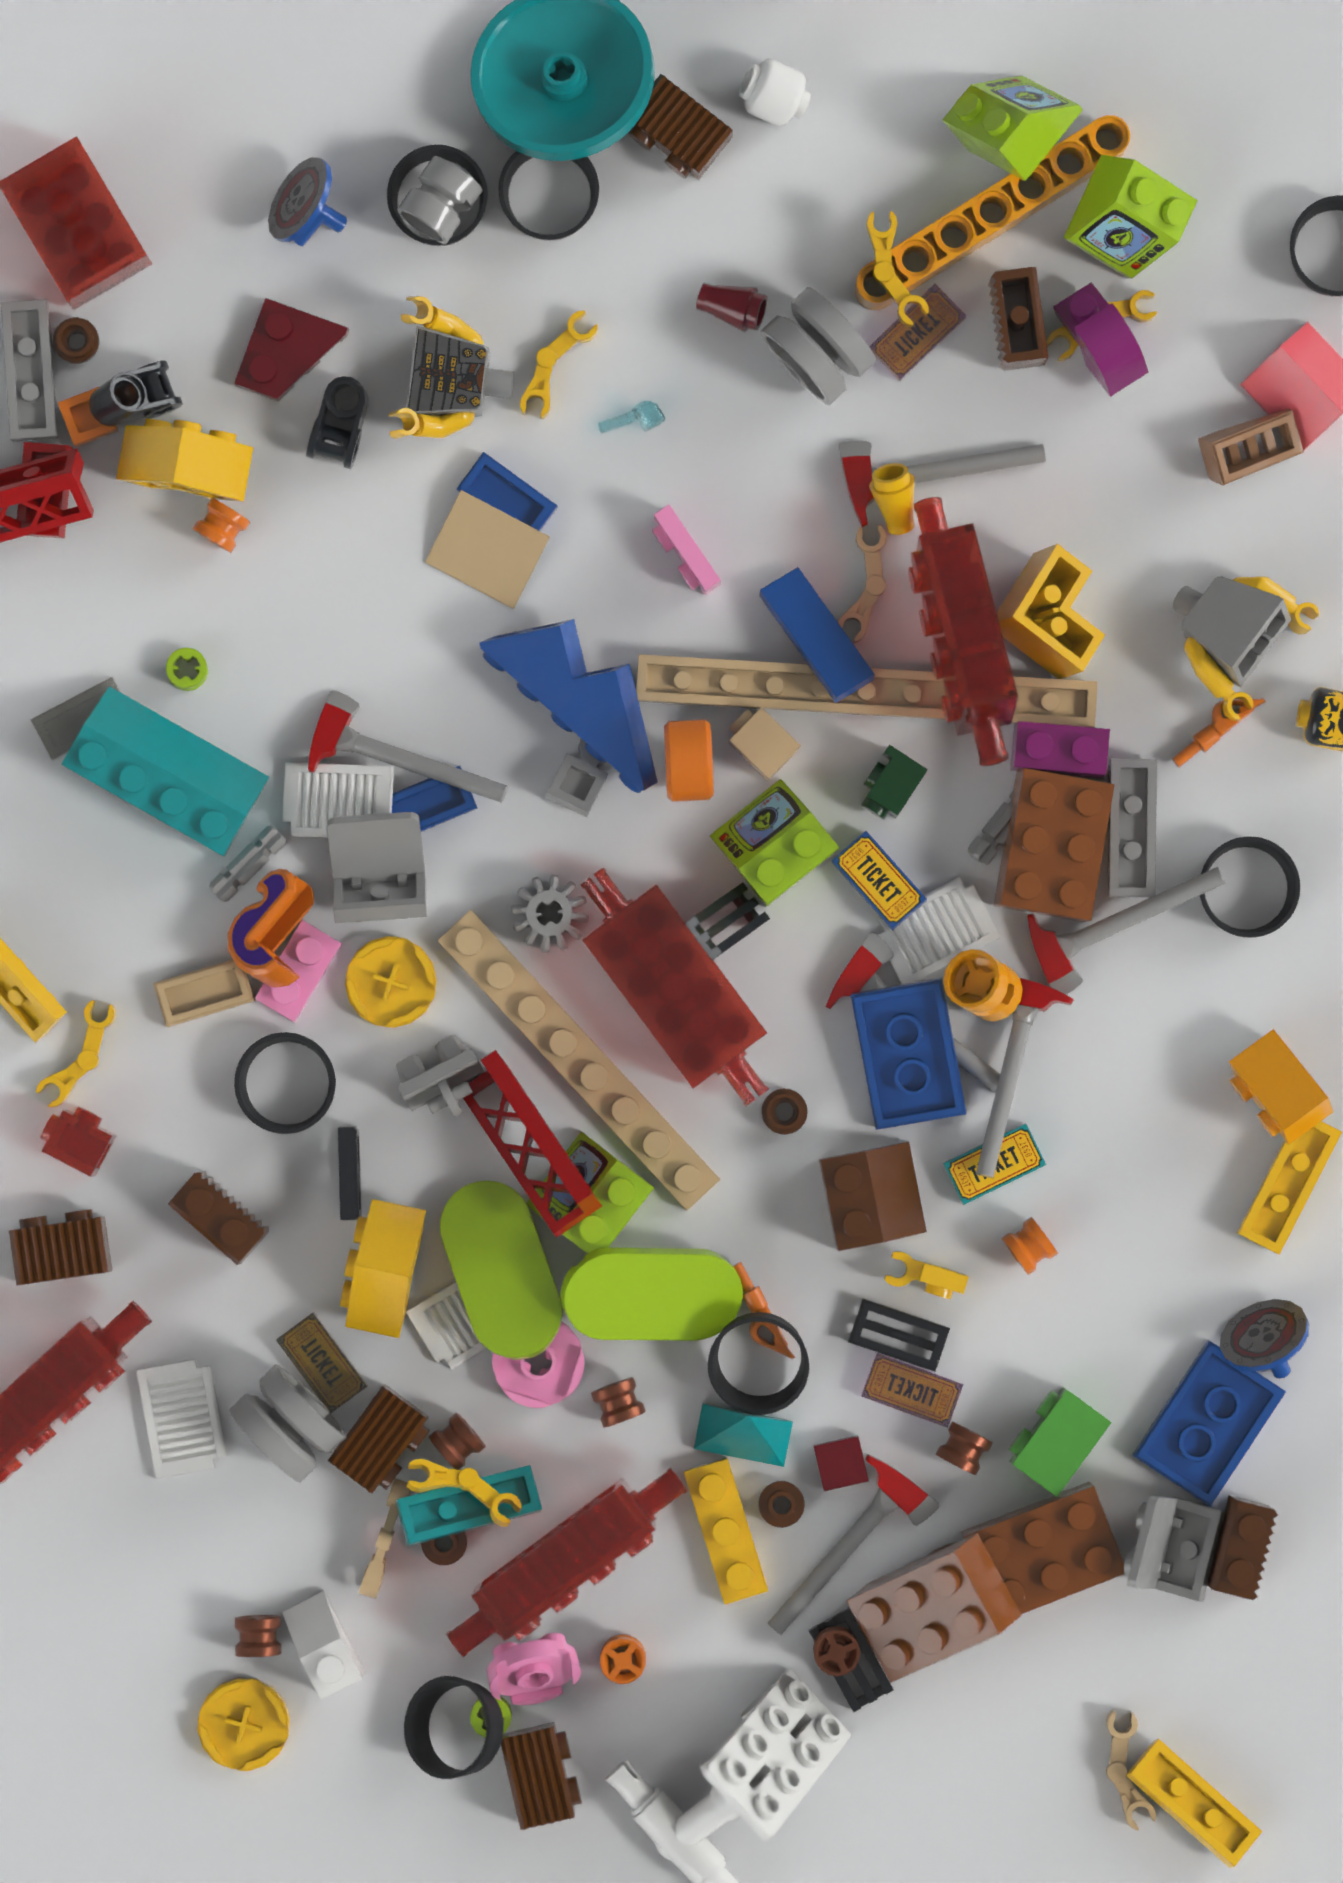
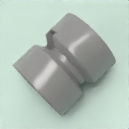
[397,156,482,244]

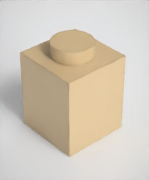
[729,707,801,781]

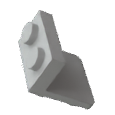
[327,812,427,923]
[1124,1495,1226,1601]

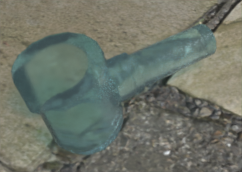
[598,401,665,433]

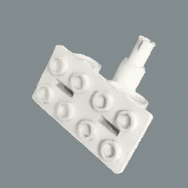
[605,1669,851,1883]

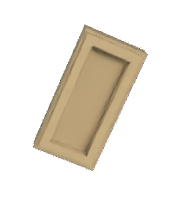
[153,959,256,1027]

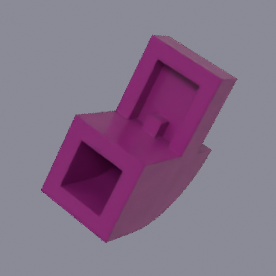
[1053,282,1149,397]

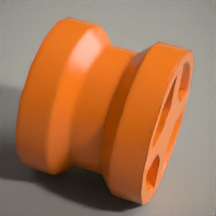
[192,498,251,553]
[1001,1217,1058,1275]
[600,1634,646,1684]

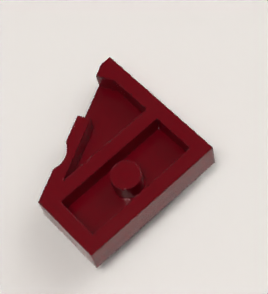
[234,298,349,402]

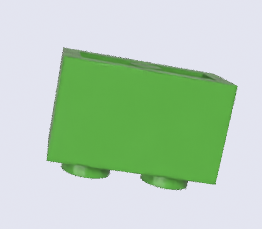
[1008,1387,1112,1497]

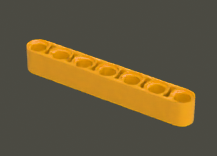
[855,115,1130,310]

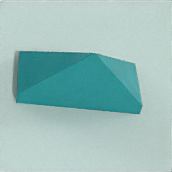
[694,1403,793,1467]

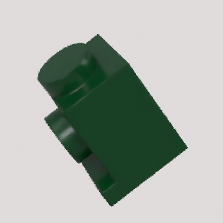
[861,744,928,820]

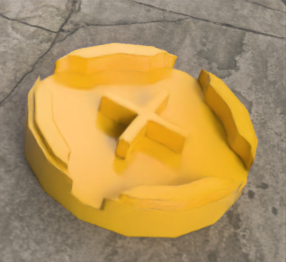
[345,936,437,1028]
[197,1677,290,1771]

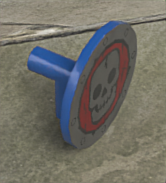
[268,157,347,247]
[1220,1299,1309,1379]

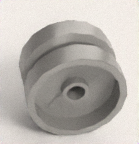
[761,287,876,406]
[229,1364,347,1483]

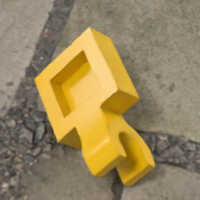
[884,1251,969,1300]

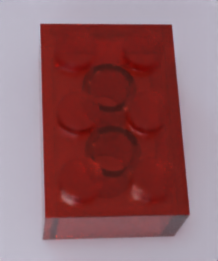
[0,136,152,310]

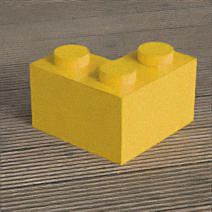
[116,419,253,502]
[989,543,1105,679]
[340,1199,426,1338]

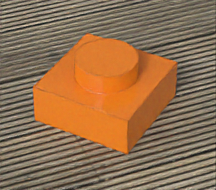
[58,386,119,448]

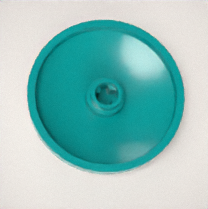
[470,0,655,161]

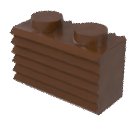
[628,74,733,180]
[988,267,1048,371]
[168,1172,269,1265]
[9,1209,112,1286]
[328,1384,430,1493]
[1207,1495,1278,1600]
[501,1722,582,1830]

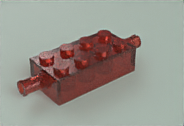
[908,497,1018,766]
[580,868,769,1107]
[0,1300,152,1484]
[446,1467,688,1657]

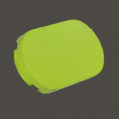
[440,1180,563,1360]
[561,1248,743,1341]

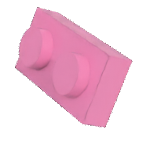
[652,505,721,595]
[255,920,342,1022]

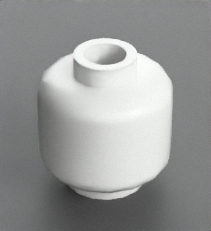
[739,58,811,127]

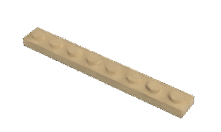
[437,910,721,1211]

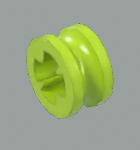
[166,647,208,691]
[470,1696,512,1737]

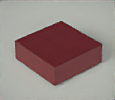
[813,1435,869,1491]

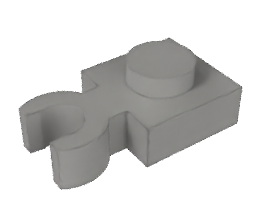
[546,739,608,817]

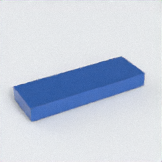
[759,567,875,703]

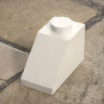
[282,1590,365,1700]

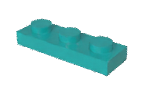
[395,1465,542,1547]

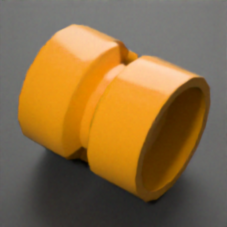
[943,949,1022,1021]

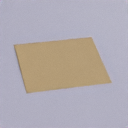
[425,490,550,609]

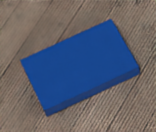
[851,977,967,1130]
[1132,1340,1286,1507]

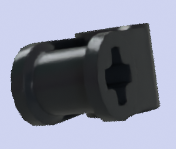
[89,360,183,426]
[306,376,369,469]

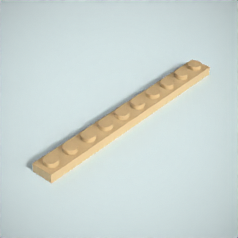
[636,654,1098,728]

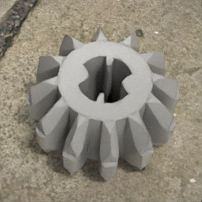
[511,875,589,953]

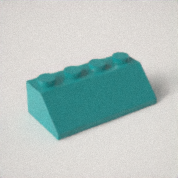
[61,686,270,857]

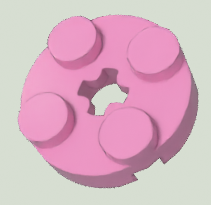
[492,1322,584,1408]
[487,1633,581,1705]

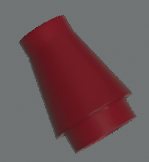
[696,283,767,332]

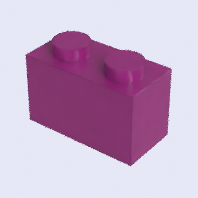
[1010,721,1110,779]

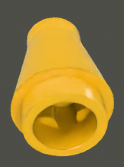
[869,463,915,535]

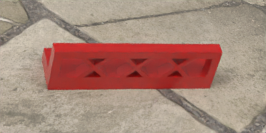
[0,448,94,543]
[463,1050,602,1238]

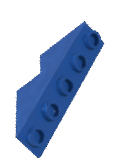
[479,619,658,793]

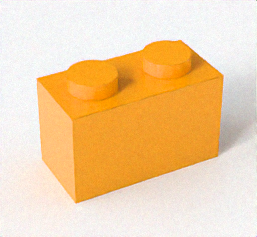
[1229,1029,1333,1144]

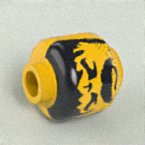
[1296,687,1343,751]

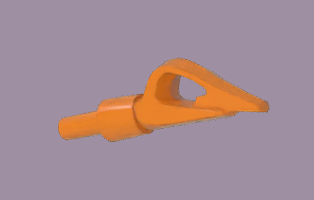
[1172,698,1266,767]
[733,1262,795,1359]

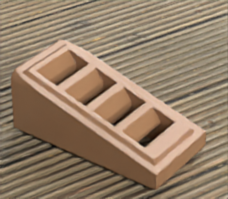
[1198,409,1304,486]

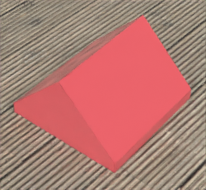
[1240,322,1343,451]

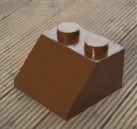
[819,1142,927,1251]

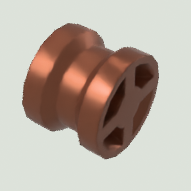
[591,1377,646,1428]
[429,1412,486,1470]
[936,1421,993,1475]
[235,1615,281,1657]
[813,1626,860,1676]

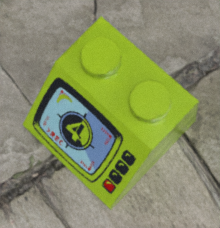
[942,75,1083,181]
[1063,155,1198,279]
[709,779,839,907]
[526,1131,654,1254]

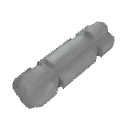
[968,790,1014,865]
[209,825,286,902]

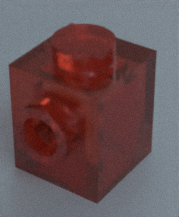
[40,1106,117,1177]

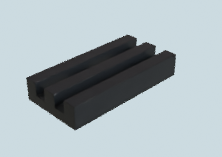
[685,882,770,961]
[338,1127,362,1220]
[848,1298,950,1372]
[809,1607,894,1713]

